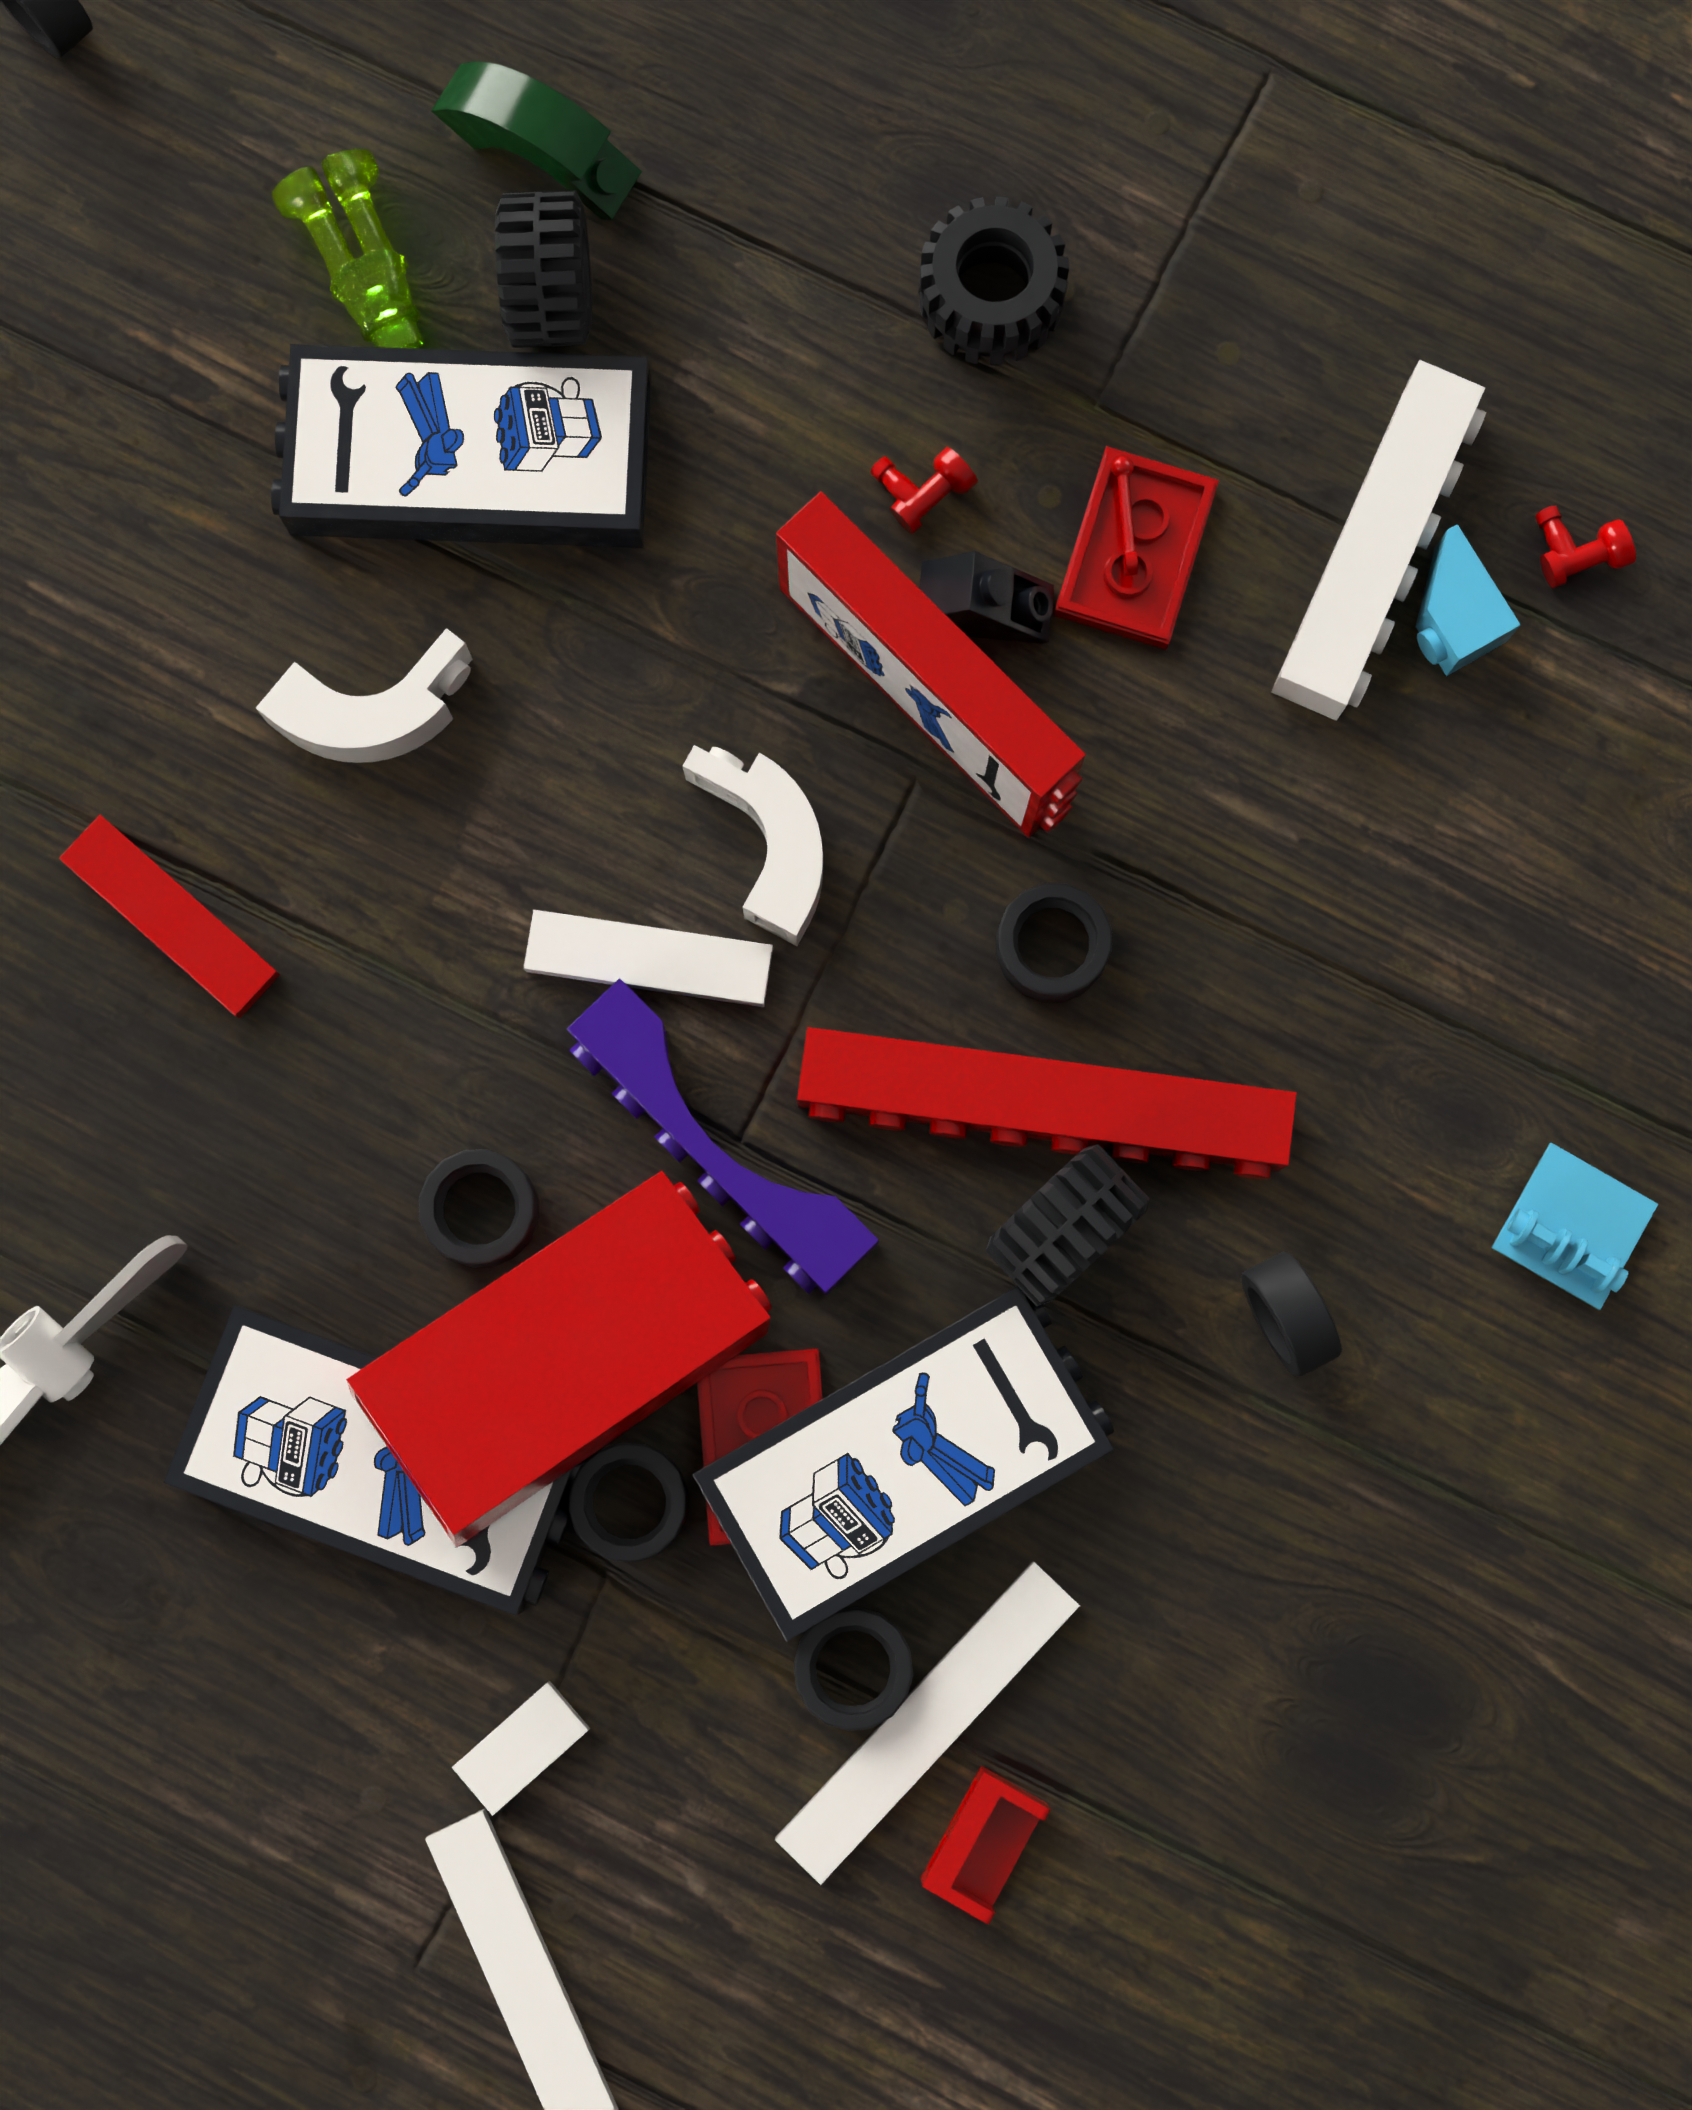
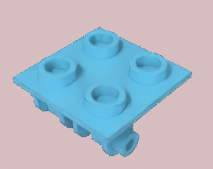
[1491,1143,1658,1310]

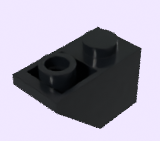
[919,551,1054,644]

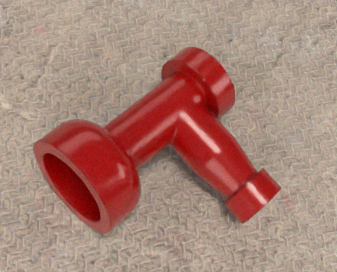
[870,447,978,534]
[1535,506,1636,588]

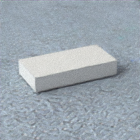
[452,1681,590,1816]

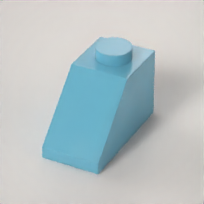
[1415,524,1521,676]

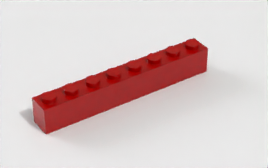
[797,1027,1297,1179]

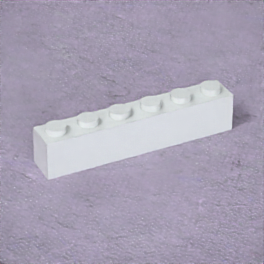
[1271,360,1486,721]

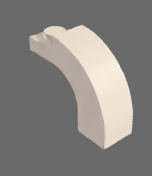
[256,628,473,763]
[683,745,823,946]

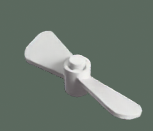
[0,1235,188,1445]

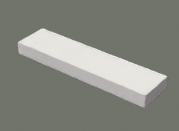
[524,910,773,1007]

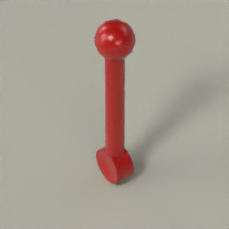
[1110,455,1138,576]

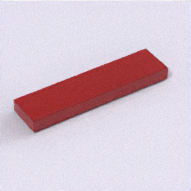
[59,814,281,1019]

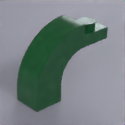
[431,61,642,220]

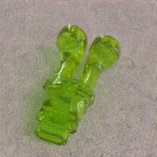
[271,149,424,349]

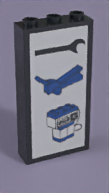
[271,344,651,548]
[692,1286,1114,1642]
[164,1305,594,1616]

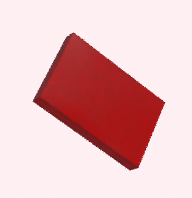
[1053,446,1219,650]
[697,1349,823,1546]

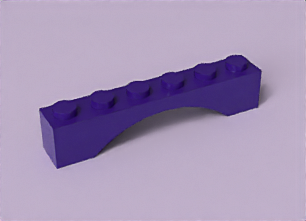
[567,978,879,1296]

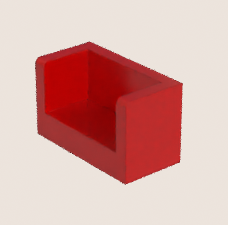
[920,1765,1051,1925]

